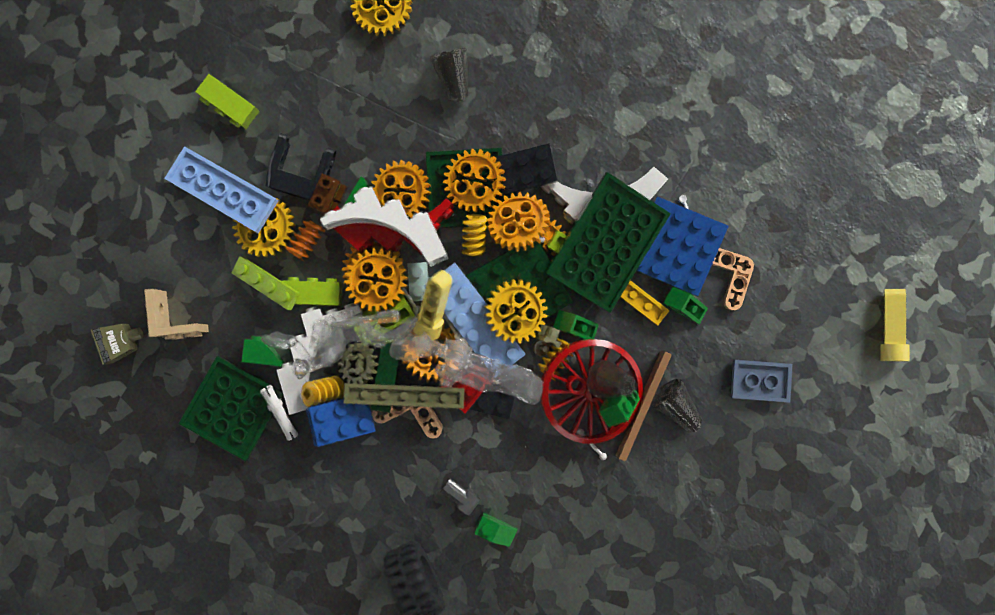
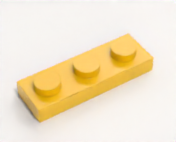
[620,280,670,326]

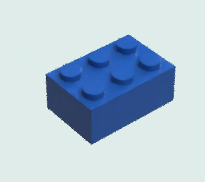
[306,399,376,447]

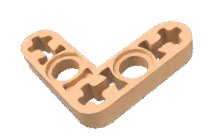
[712,248,754,311]
[372,405,443,439]

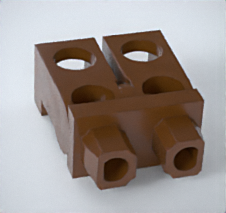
[308,173,348,216]

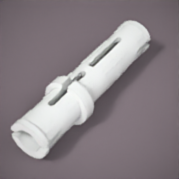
[260,385,298,441]

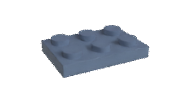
[731,360,792,402]

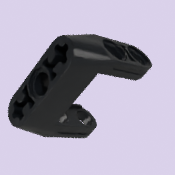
[265,133,336,201]

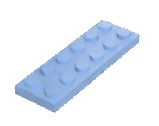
[164,146,279,234]
[424,262,526,378]

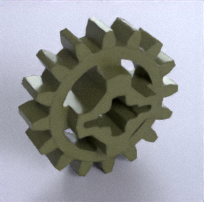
[338,343,378,384]

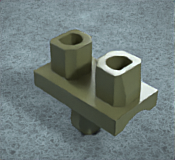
[528,324,561,356]

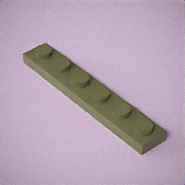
[344,383,464,408]

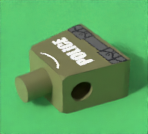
[91,324,144,364]

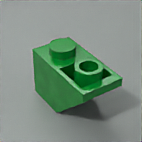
[598,384,640,427]

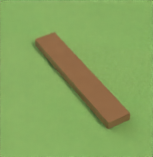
[615,351,672,461]

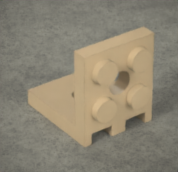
[145,289,209,340]

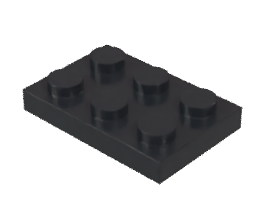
[495,143,558,196]

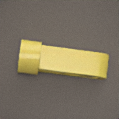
[414,271,452,341]
[880,289,910,361]

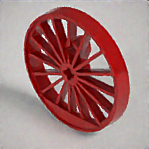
[540,339,643,444]

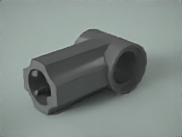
[440,478,481,516]

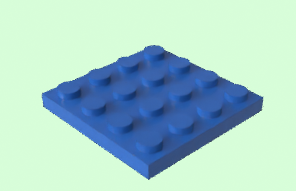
[636,196,729,297]

